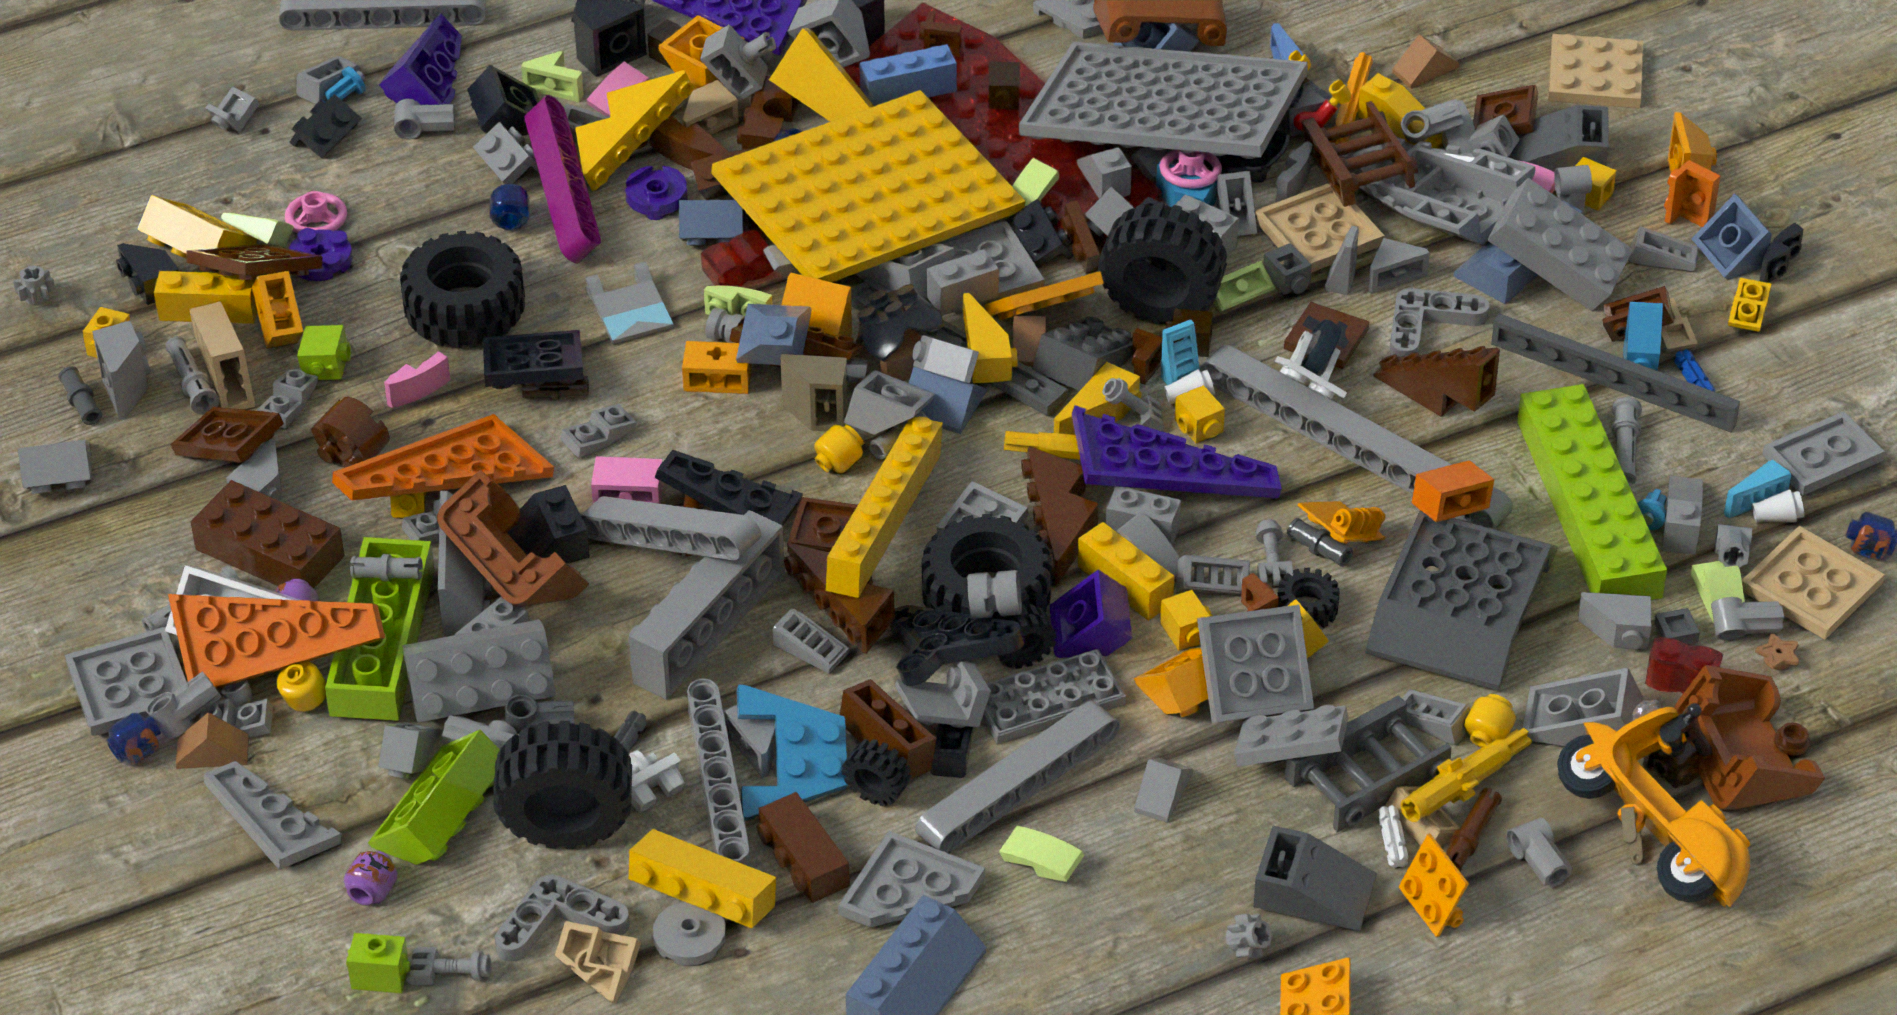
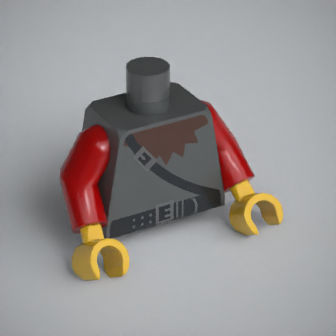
[1278,50,1351,136]

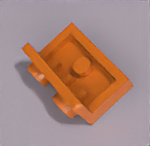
[1664,160,1720,227]

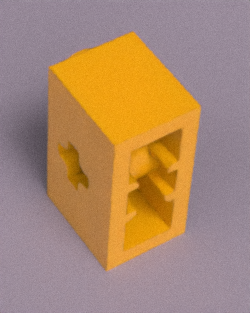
[252,271,303,348]
[682,341,752,394]

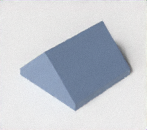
[1692,193,1772,280]
[909,367,987,434]

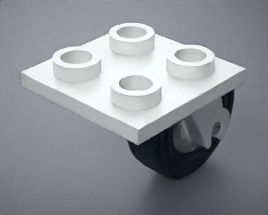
[1274,319,1347,400]

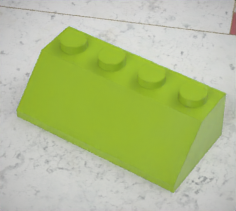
[368,729,500,865]

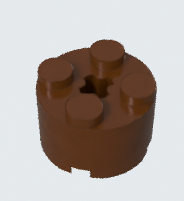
[311,397,390,468]

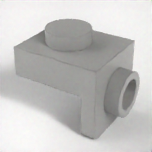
[205,86,260,133]

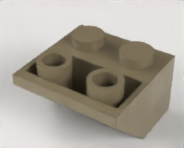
[780,354,848,431]

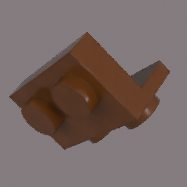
[1061,201,1106,275]
[1602,286,1674,342]

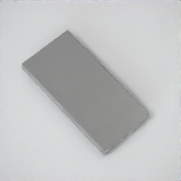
[982,649,1126,744]

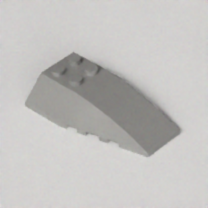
[1339,134,1536,245]

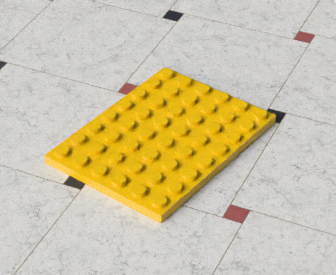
[711,90,1026,282]

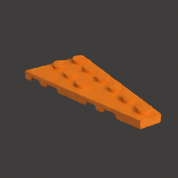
[332,414,554,501]
[168,594,385,689]

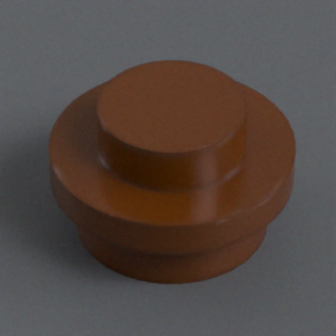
[1774,722,1810,756]

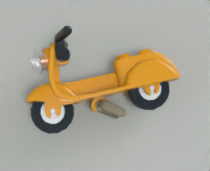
[1557,699,1751,907]

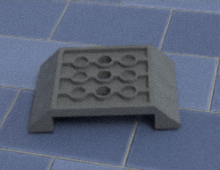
[1365,510,1558,691]

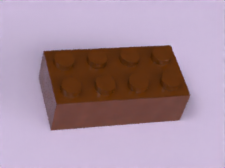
[190,480,345,588]

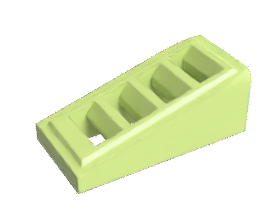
[221,213,294,248]

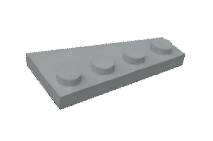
[204,761,341,870]

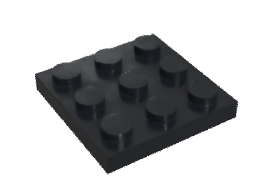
[483,330,584,389]

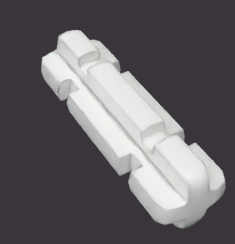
[1378,805,1409,868]

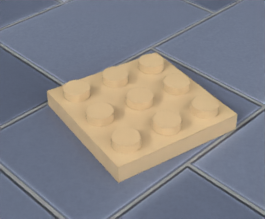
[1548,34,1643,108]
[1255,183,1385,273]
[1742,526,1885,640]

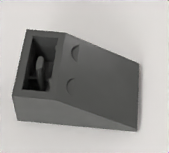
[1512,105,1609,172]
[1032,316,1133,391]
[1253,825,1377,931]

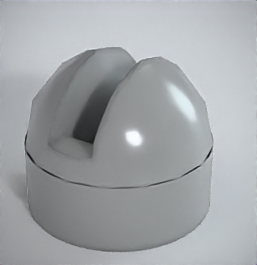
[221,680,252,707]

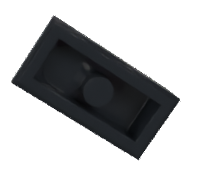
[930,723,974,778]

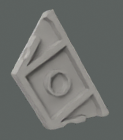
[1033,0,1104,39]

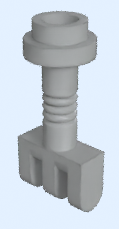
[1102,378,1164,431]
[1255,519,1293,586]
[407,947,492,985]

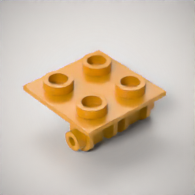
[1297,501,1386,544]
[1398,834,1469,937]
[1280,957,1351,1015]

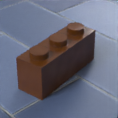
[840,679,937,779]
[756,792,850,903]

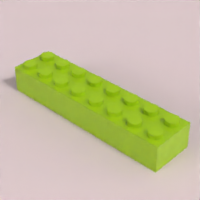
[1517,384,1667,600]

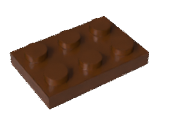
[170,406,284,463]

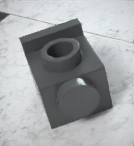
[1263,243,1312,295]

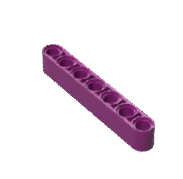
[525,95,601,264]

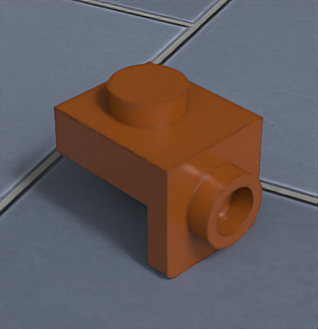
[1241,573,1279,611]

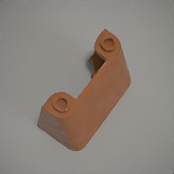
[1093,0,1227,46]
[437,469,589,607]
[1674,665,1825,811]

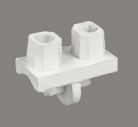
[629,750,685,813]

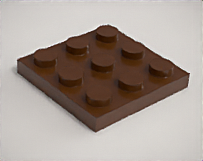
[186,244,323,280]

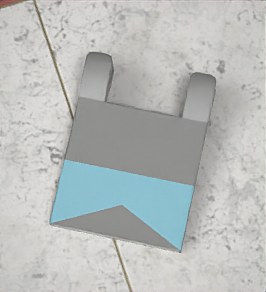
[586,262,674,345]

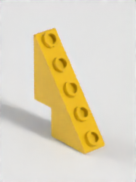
[575,70,694,191]

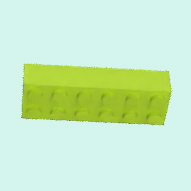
[325,537,435,721]

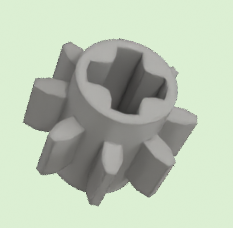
[13,266,56,305]
[1226,913,1272,959]

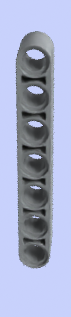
[279,0,486,31]
[581,496,761,560]
[687,679,750,867]
[915,700,1120,853]

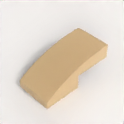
[1661,298,1698,353]

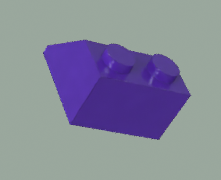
[1049,569,1132,658]

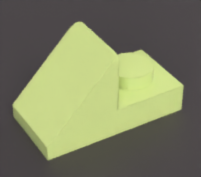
[521,51,584,102]
[1691,561,1745,623]

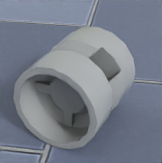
[968,570,1022,619]

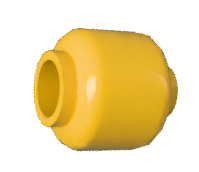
[814,425,864,474]
[277,661,327,712]
[1464,694,1516,748]

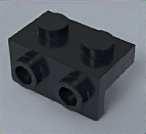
[289,94,362,159]
[1006,199,1074,268]

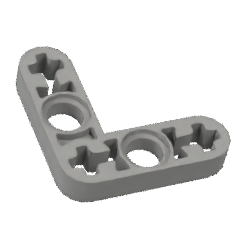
[1389,288,1489,357]
[495,875,630,962]

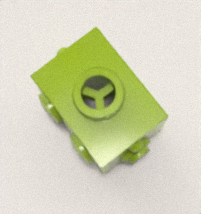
[297,325,351,380]
[346,933,410,993]

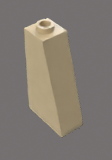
[189,301,255,409]

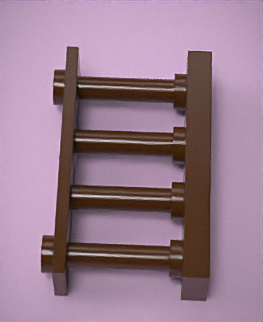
[1302,101,1418,207]

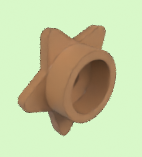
[1755,634,1799,670]

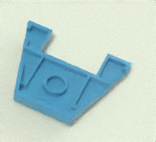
[737,685,848,821]

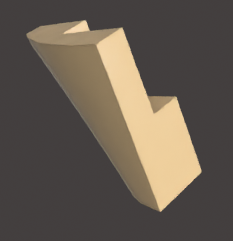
[555,921,641,1004]

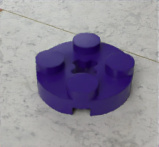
[625,166,688,220]
[289,228,353,281]

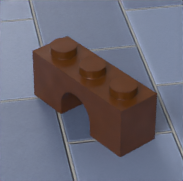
[737,76,798,150]

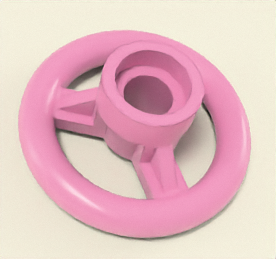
[1160,149,1222,189]
[285,191,347,234]

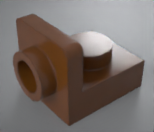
[919,11,962,56]
[1132,328,1162,385]

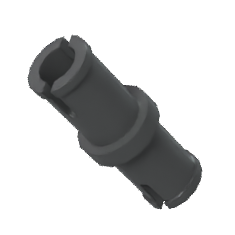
[58,366,102,425]
[1287,518,1353,567]

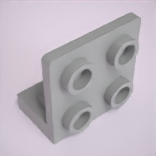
[895,659,991,728]

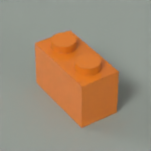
[1411,460,1495,522]

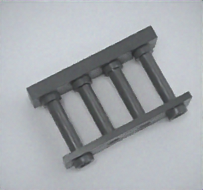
[1285,695,1452,832]

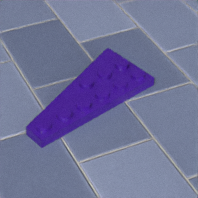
[651,0,807,56]
[1071,405,1282,498]

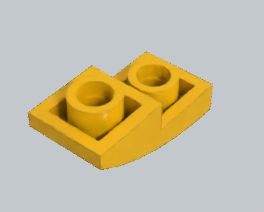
[1728,278,1771,332]

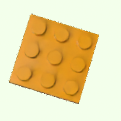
[985,271,1104,320]

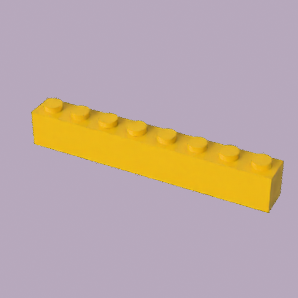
[826,417,943,598]

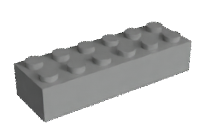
[628,510,785,700]

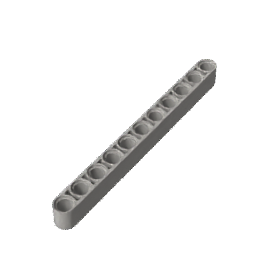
[1200,345,1513,529]

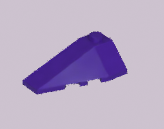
[379,14,462,105]

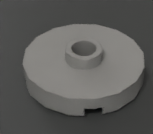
[653,901,726,966]

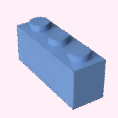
[860,45,957,106]

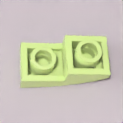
[1004,158,1059,219]
[704,286,773,316]
[999,826,1084,882]

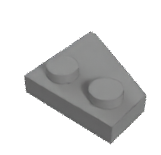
[936,481,1029,532]

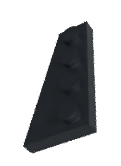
[655,450,803,525]

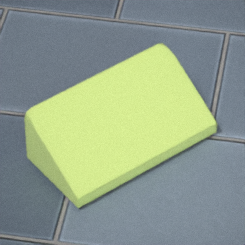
[1213,261,1276,312]

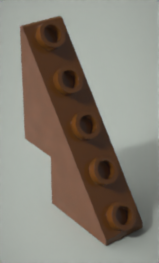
[1373,346,1500,417]
[1021,446,1098,584]
[784,543,895,654]

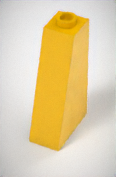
[769,28,874,122]

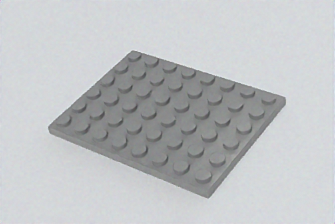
[1019,42,1308,159]

